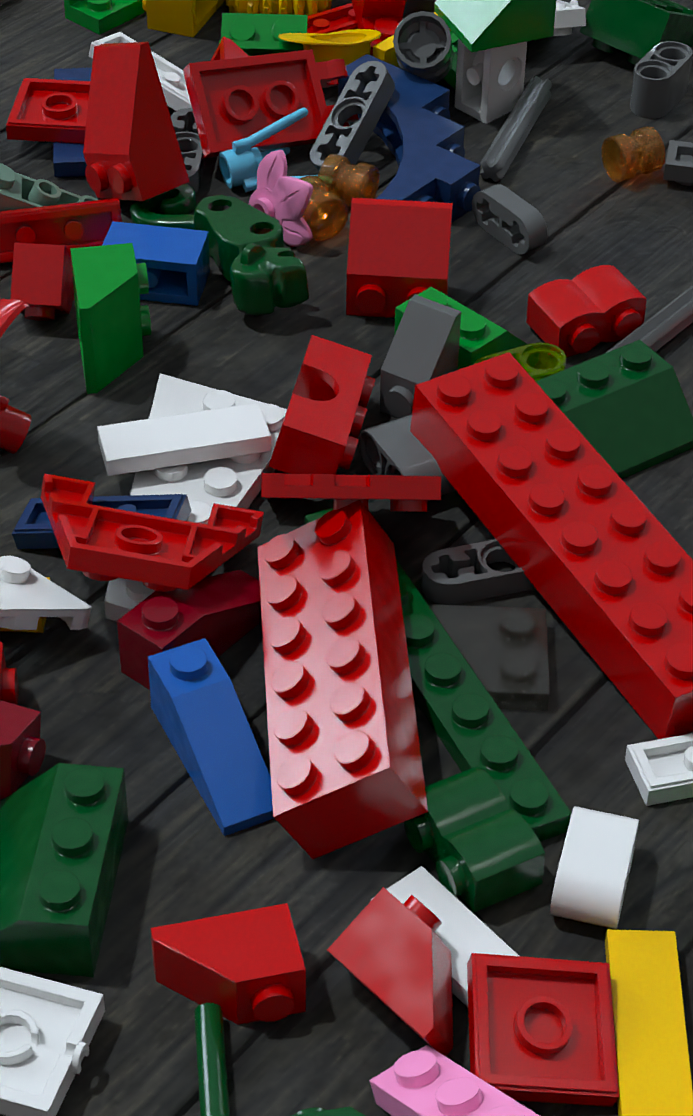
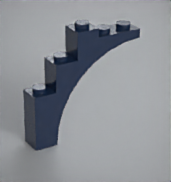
[338,54,481,222]

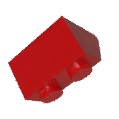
[346,198,453,318]

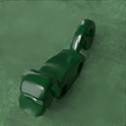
[130,184,309,317]

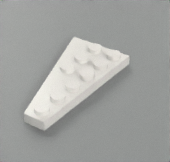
[104,374,287,621]

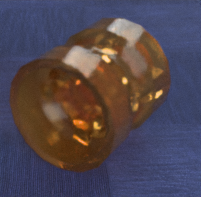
[601,126,665,182]
[316,153,380,208]
[300,175,348,241]

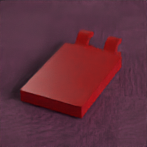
[183,49,359,158]

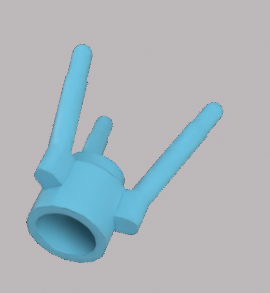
[218,107,338,192]

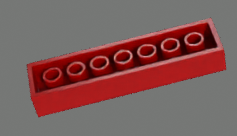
[410,352,693,739]

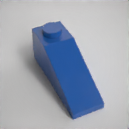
[148,638,274,836]

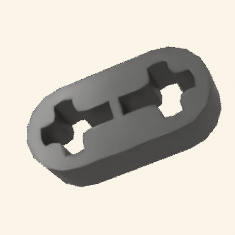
[472,184,548,255]

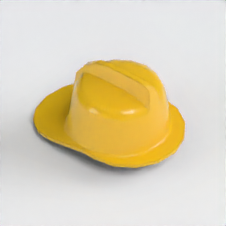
[278,29,381,66]

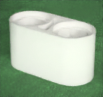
[550,806,639,929]

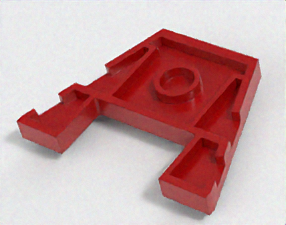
[261,473,441,512]
[41,474,264,592]

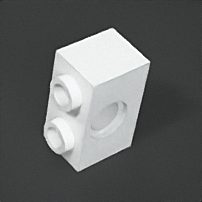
[455,38,527,124]

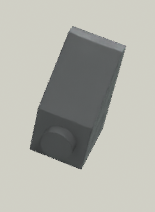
[380,294,461,419]

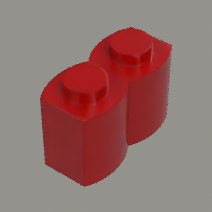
[526,265,647,357]

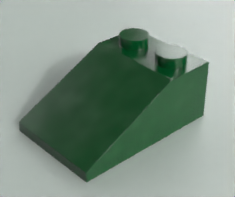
[580,0,693,65]

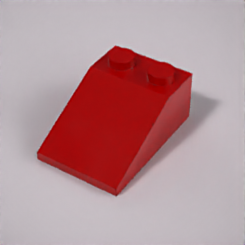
[83,42,190,201]

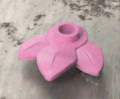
[249,150,313,247]

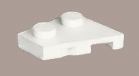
[0,555,92,630]

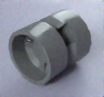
[393,11,454,83]

